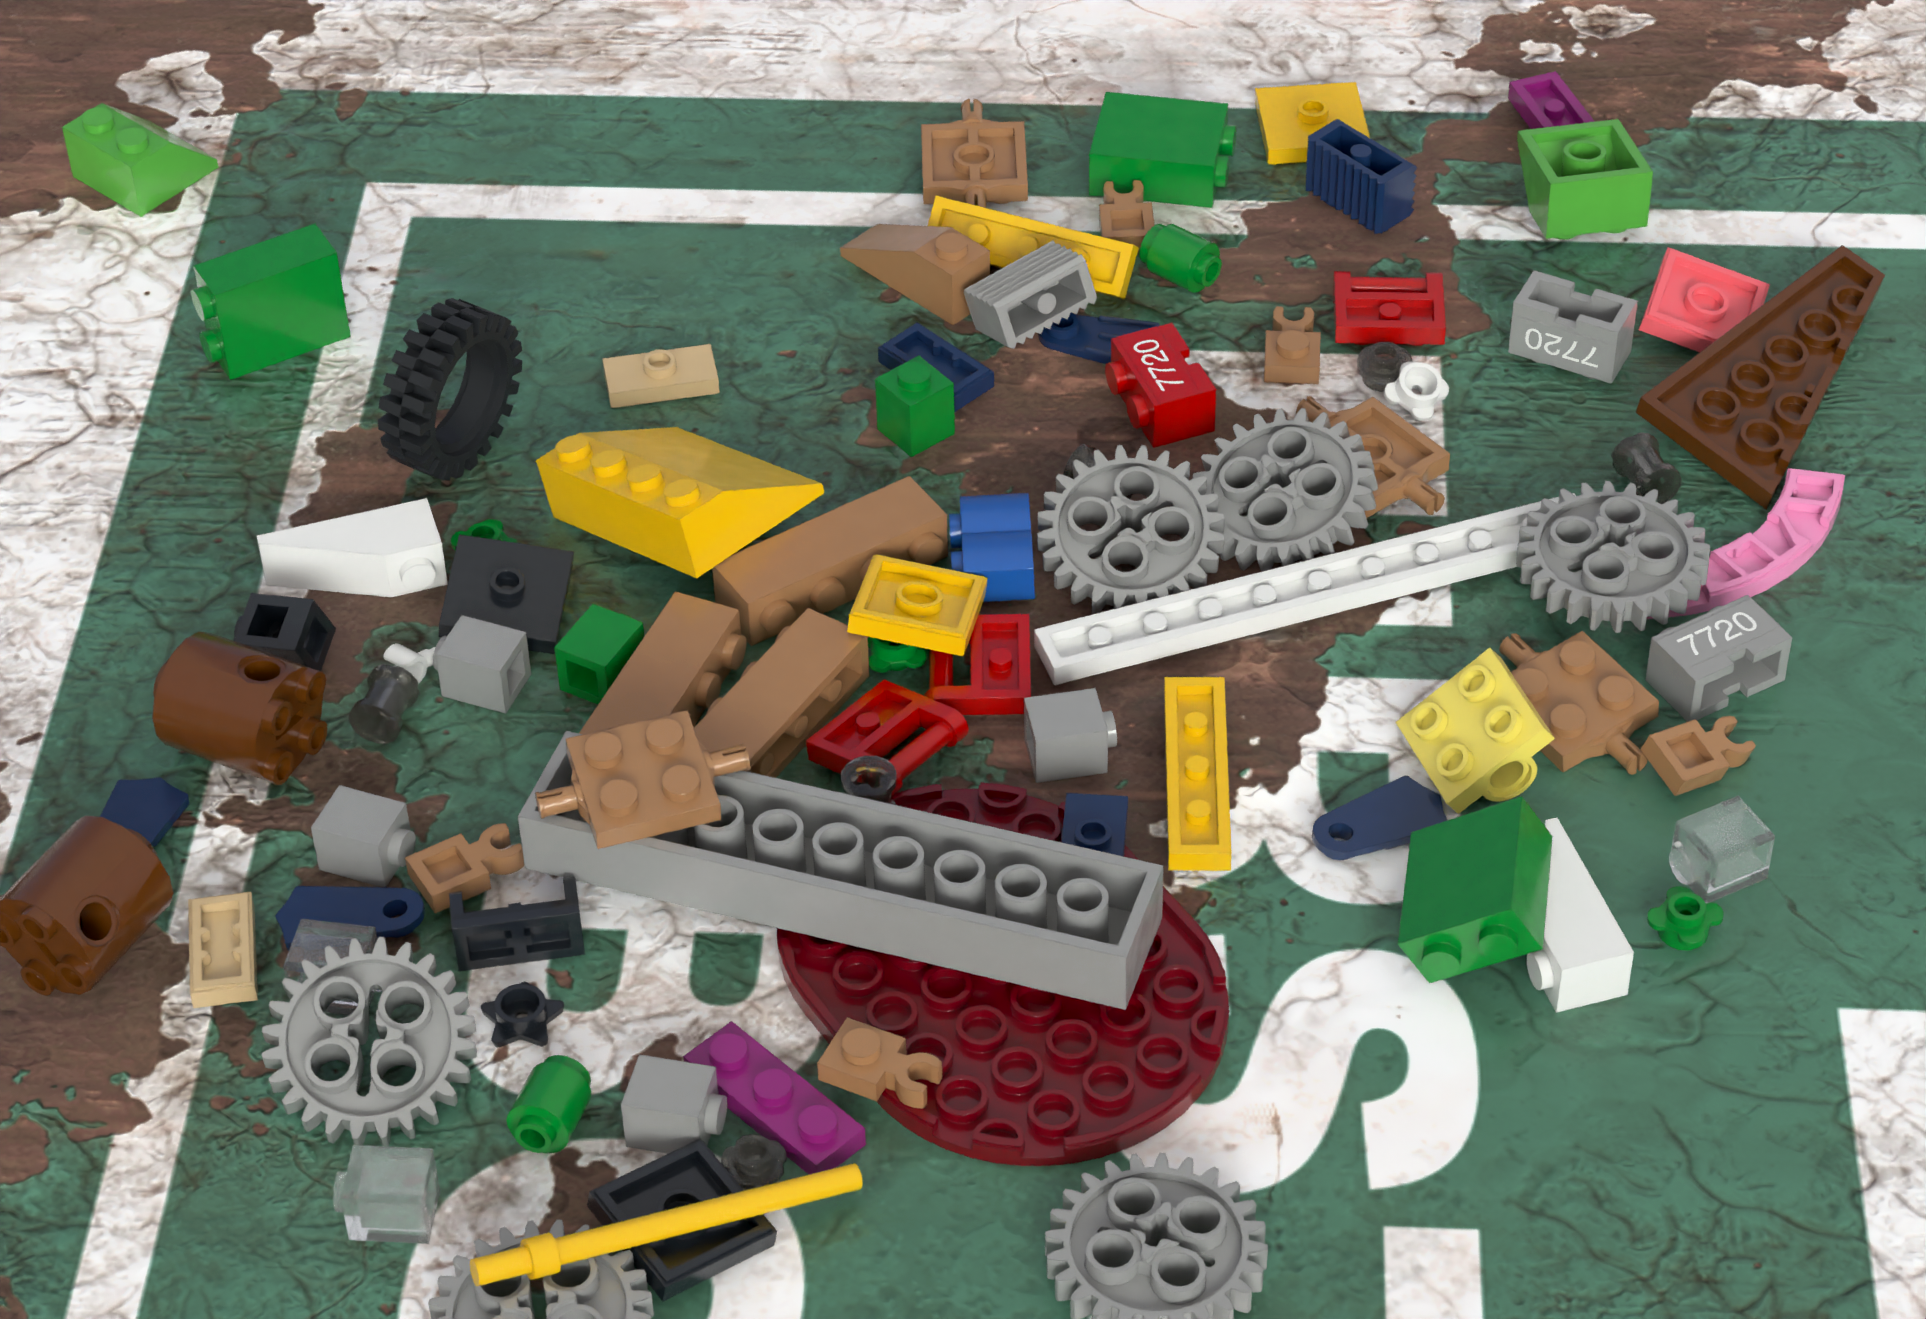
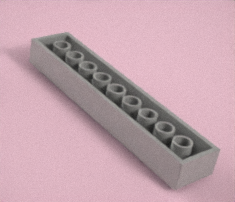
[518,731,1163,1010]

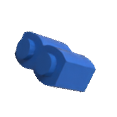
[949,493,1035,602]

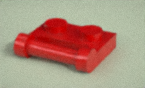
[1333,271,1446,346]
[924,614,1031,715]
[806,679,969,800]

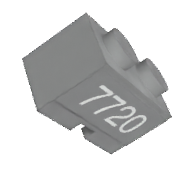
[1508,270,1638,384]
[1645,595,1792,722]

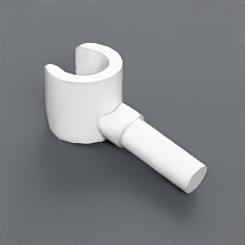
[384,643,435,688]

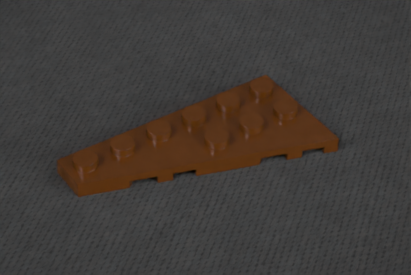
[1636,245,1885,510]

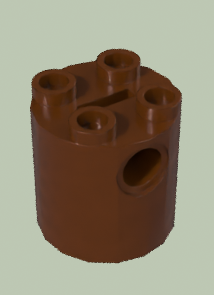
[152,632,328,785]
[0,816,174,996]

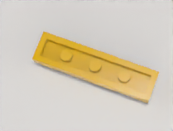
[928,196,1139,299]
[1164,677,1232,871]

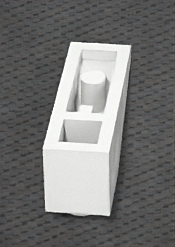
[257,498,448,597]
[1527,817,1634,1013]

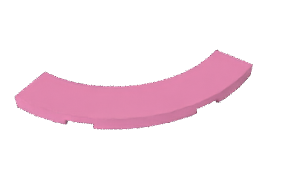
[1646,468,1845,619]

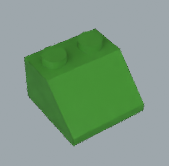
[62,103,219,217]
[1517,119,1653,240]

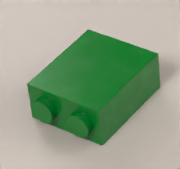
[1089,92,1237,208]
[191,223,351,380]
[1398,796,1553,984]

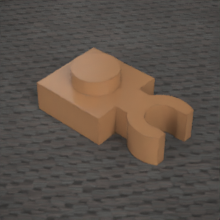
[1099,180,1154,253]
[1264,306,1321,384]
[1640,716,1756,796]
[405,823,524,913]
[817,1017,942,1108]

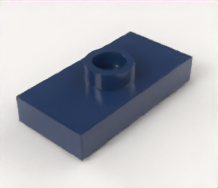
[878,322,994,412]
[1061,793,1128,857]

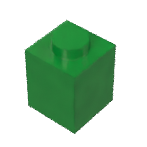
[875,356,955,457]
[554,604,644,704]

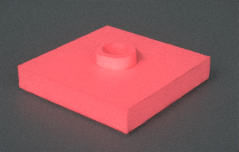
[1639,247,1770,352]

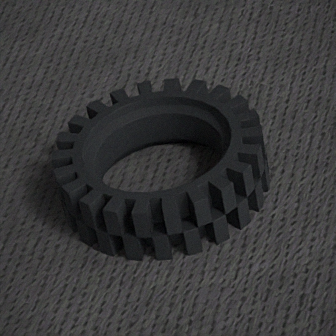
[378,298,522,480]

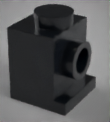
[233,593,336,671]

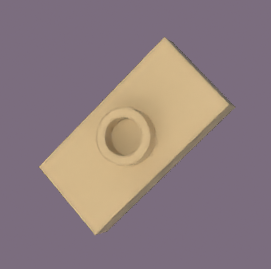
[602,344,720,408]
[188,892,258,1008]

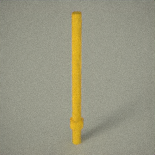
[470,1163,863,1286]

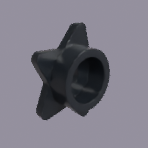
[481,981,564,1048]

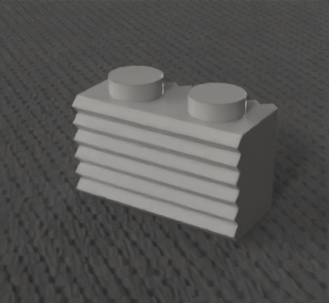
[963,241,1097,349]

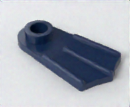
[1038,313,1160,364]
[1312,775,1447,860]
[100,777,189,847]
[275,886,425,952]

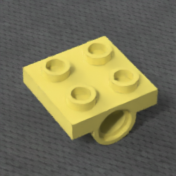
[1396,648,1555,814]

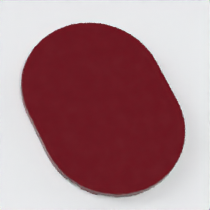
[777,782,1229,1166]

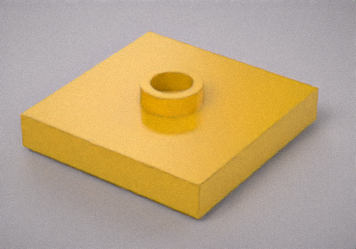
[1255,82,1370,165]
[847,554,988,657]

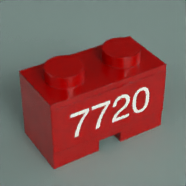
[1105,323,1216,448]

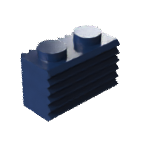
[1305,119,1417,234]

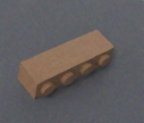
[712,476,948,646]
[579,591,747,734]
[694,608,869,778]

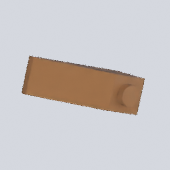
[840,224,990,325]

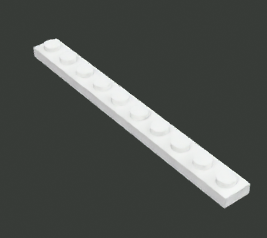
[1034,493,1576,685]

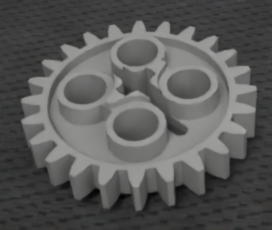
[1193,408,1378,572]
[1037,445,1225,614]
[1516,481,1710,633]
[262,937,477,1148]
[1045,1153,1268,1319]
[428,1220,654,1319]

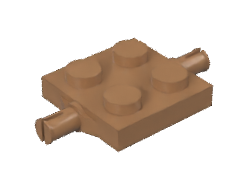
[921,99,1028,208]
[1296,396,1450,518]
[1499,631,1659,775]
[535,710,751,849]

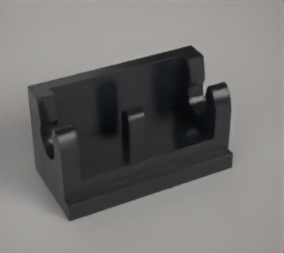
[449,876,585,971]

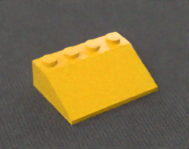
[536,427,825,578]

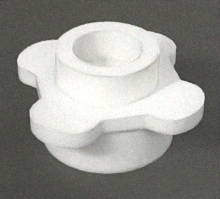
[1384,361,1449,421]

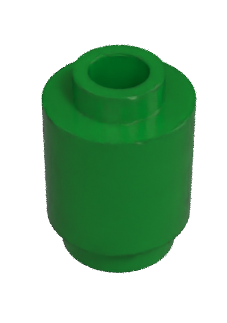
[1139,224,1222,293]
[507,1055,591,1153]

